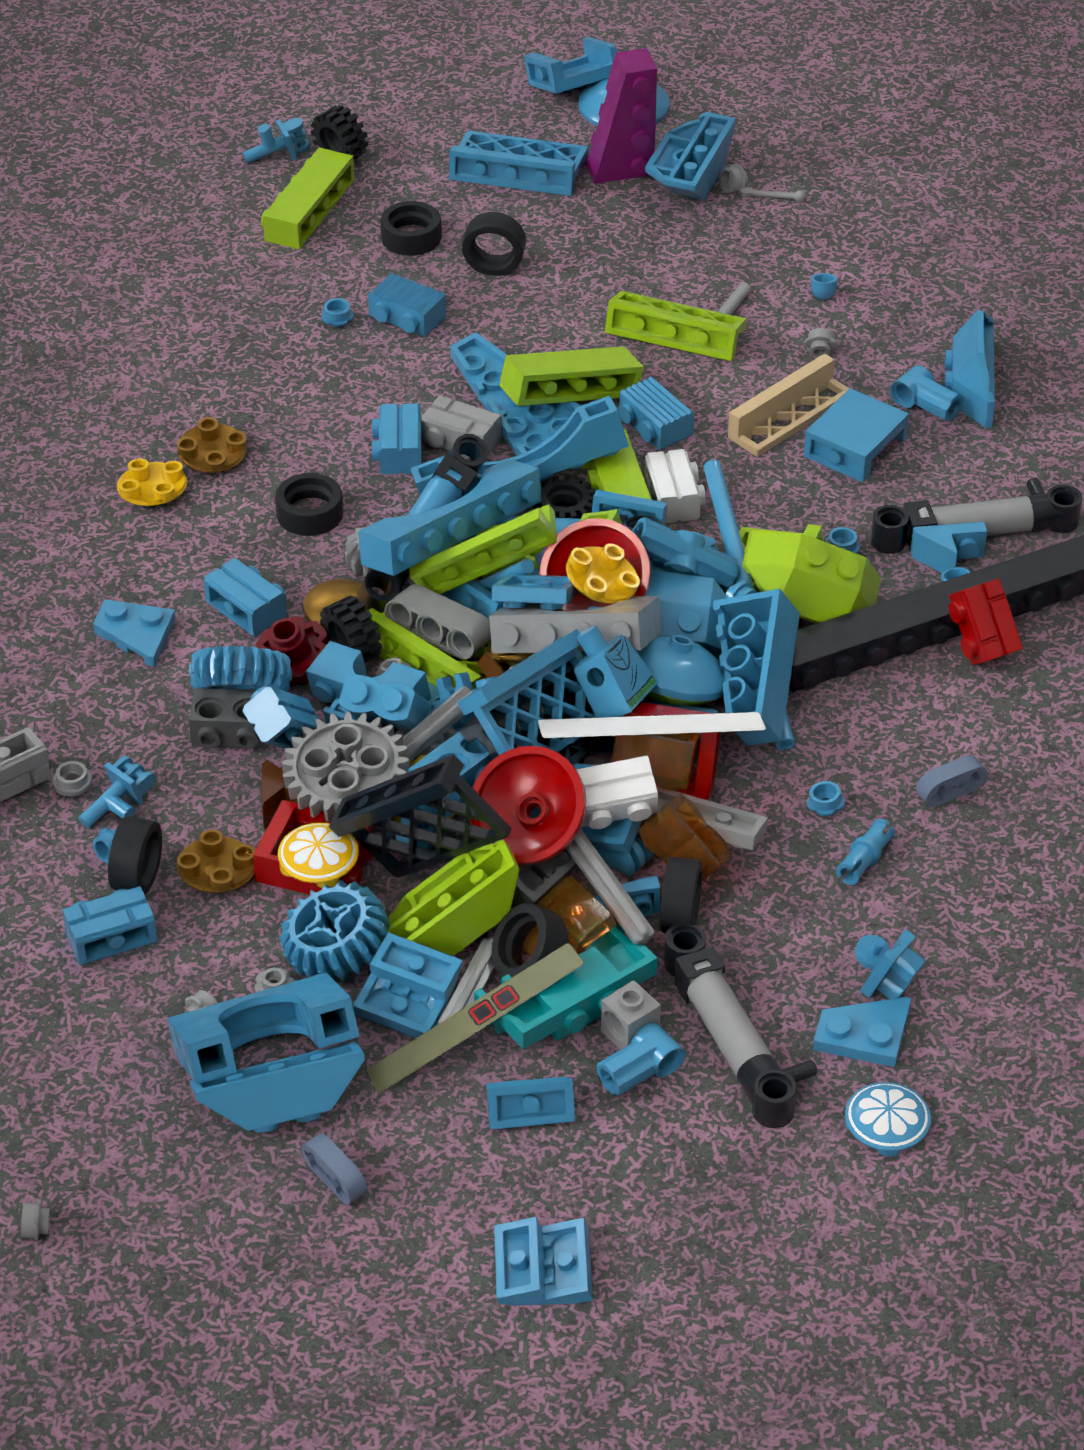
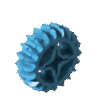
[189,645,292,691]
[279,880,390,981]

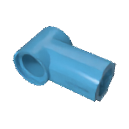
[890,365,963,422]
[597,1022,686,1096]

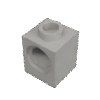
[601,980,661,1050]

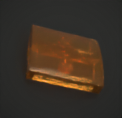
[522,875,617,957]

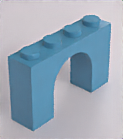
[167,972,360,1085]

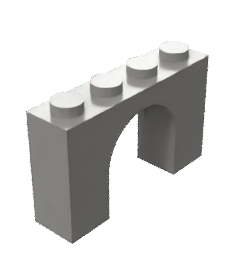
[489,596,662,653]

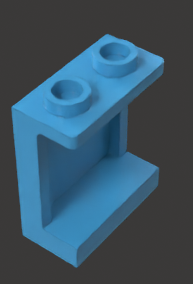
[524,37,619,94]
[804,388,909,482]

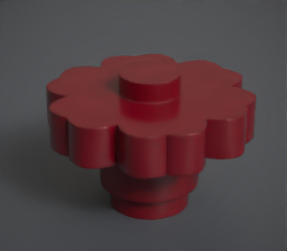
[255,616,330,687]

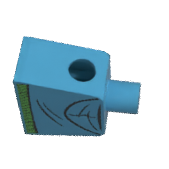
[574,625,658,718]

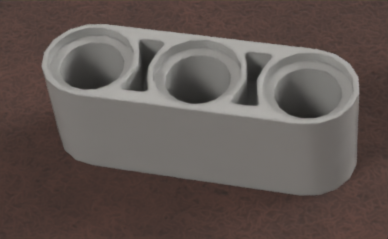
[385,584,491,659]

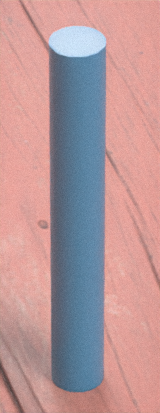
[477,559,534,591]

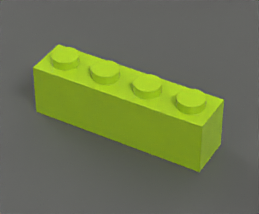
[261,147,354,250]
[499,346,644,406]
[581,428,652,500]

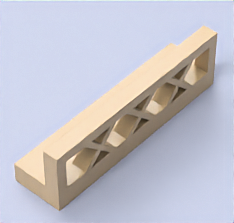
[728,353,849,457]

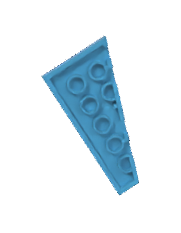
[450,332,580,456]

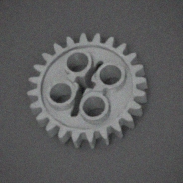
[282,712,410,822]

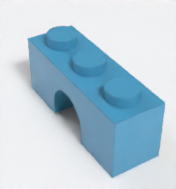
[306,641,431,724]

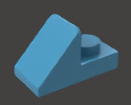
[910,522,987,573]

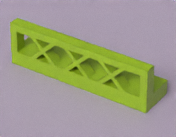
[604,291,747,361]
[410,504,557,594]

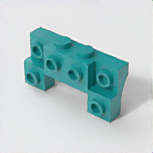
[474,918,658,1050]

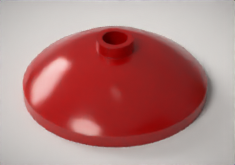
[539,518,651,611]
[472,746,586,865]

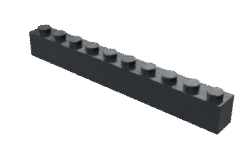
[789,535,1084,692]

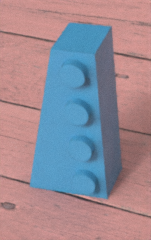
[713,589,800,746]

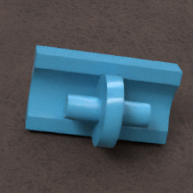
[855,929,926,999]

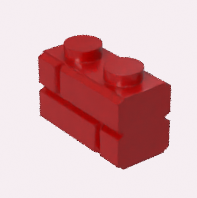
[948,578,1024,666]

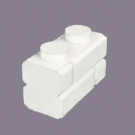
[644,449,706,523]
[576,756,658,829]

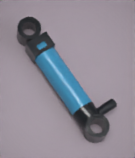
[357,434,488,613]

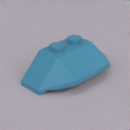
[645,112,736,201]
[944,310,995,428]
[646,570,725,657]
[189,1041,365,1132]

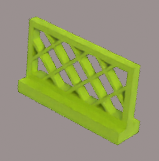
[369,608,516,690]

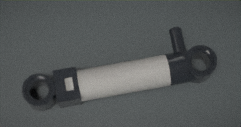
[871,478,1083,554]
[664,923,817,1128]

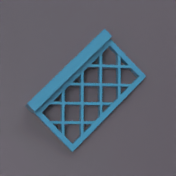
[449,131,588,196]
[457,629,596,755]

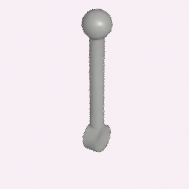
[740,186,806,202]

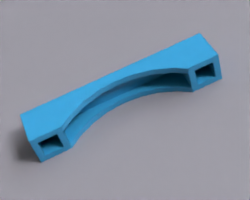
[410,396,629,496]
[358,459,541,576]

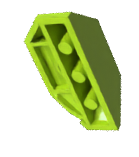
[742,530,881,624]
[387,840,520,956]

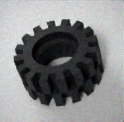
[311,105,368,161]
[533,476,596,519]
[320,595,382,663]

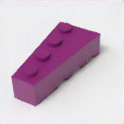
[584,48,657,184]

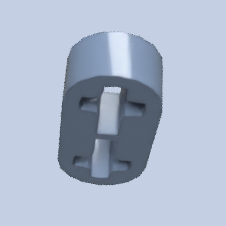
[916,755,988,808]
[301,1133,368,1205]

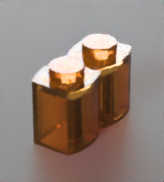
[638,794,732,881]

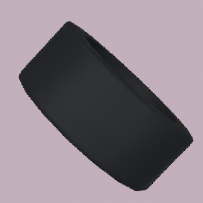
[380,201,442,256]
[462,212,526,276]
[275,473,343,536]
[108,816,162,895]
[660,856,703,933]
[492,903,568,977]

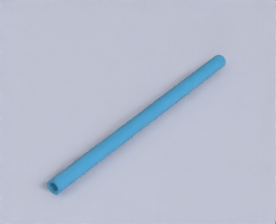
[703,460,795,750]

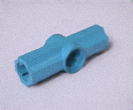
[632,517,740,590]

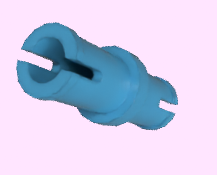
[836,819,895,885]

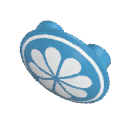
[844,1082,931,1157]

